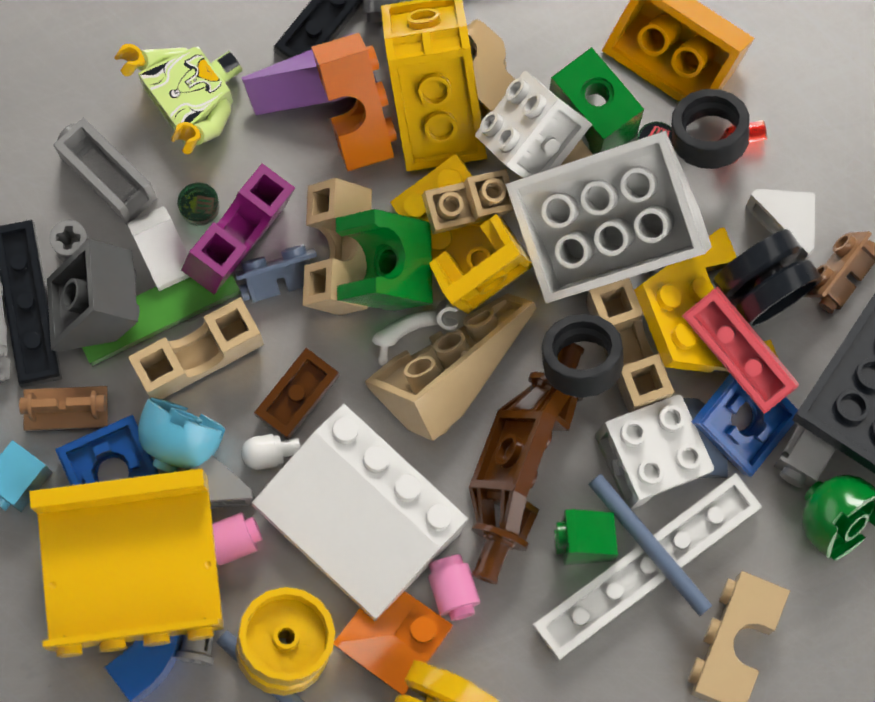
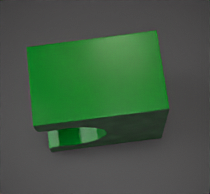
[549,47,644,155]
[336,209,433,311]

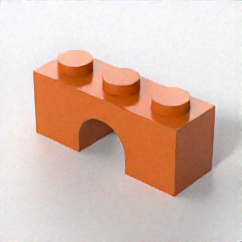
[311,33,397,172]

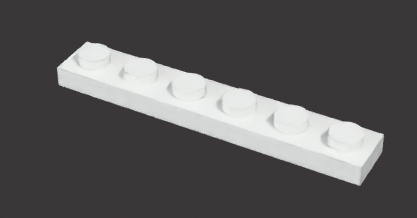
[533,473,762,661]

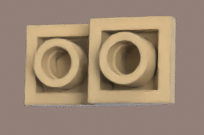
[422,169,514,235]

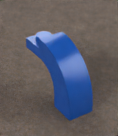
[105,635,184,702]

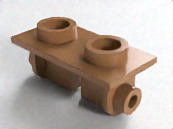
[804,231,875,314]
[19,386,108,431]

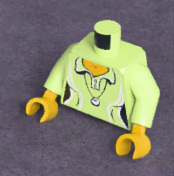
[114,44,243,155]

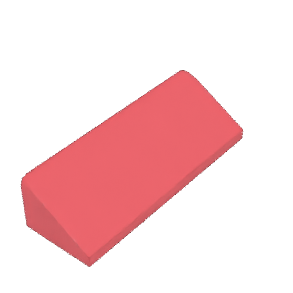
[682,287,799,414]

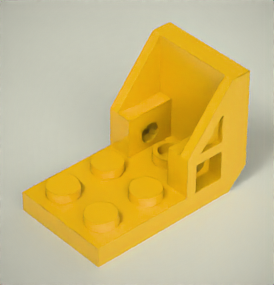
[381,0,487,172]
[390,154,533,314]

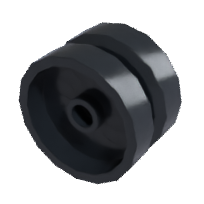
[713,229,823,328]

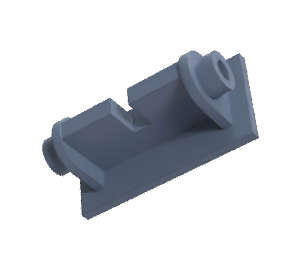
[235,245,317,303]

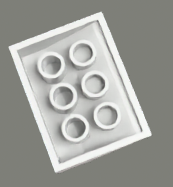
[505,131,712,303]
[251,404,469,621]

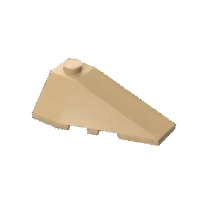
[365,293,537,441]

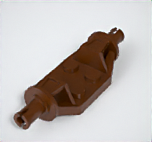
[469,343,585,585]

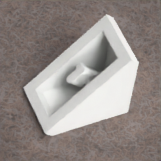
[746,189,816,261]
[127,206,189,291]

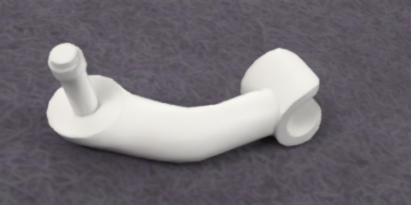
[372,299,459,366]

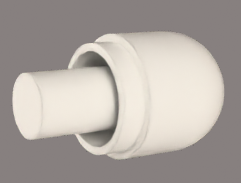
[241,434,300,470]

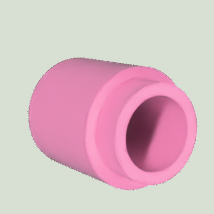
[213,512,263,566]
[428,554,481,621]

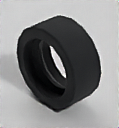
[671,89,750,169]
[541,314,624,398]

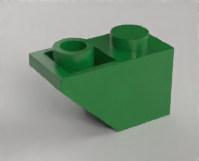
[554,509,618,565]

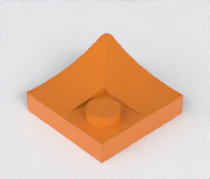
[334,591,453,695]

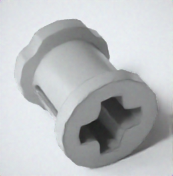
[49,220,89,263]
[175,631,215,665]

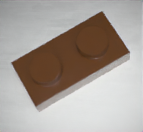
[254,348,340,440]

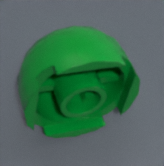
[802,475,875,560]

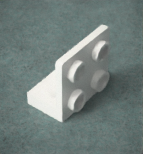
[475,71,592,178]
[595,394,714,509]

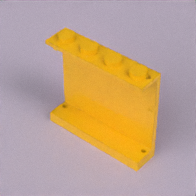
[29,468,224,658]

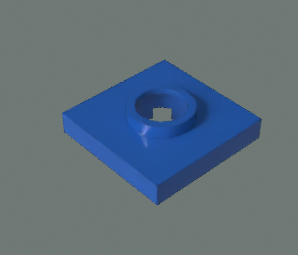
[691,374,798,477]
[55,414,160,486]

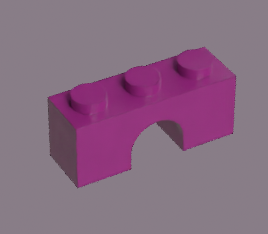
[181,163,295,295]

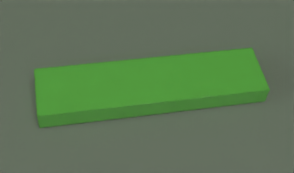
[82,274,241,366]

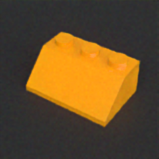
[601,0,755,102]

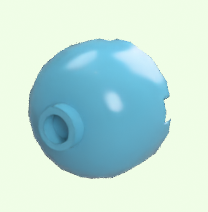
[138,398,226,473]

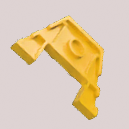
[634,227,779,373]

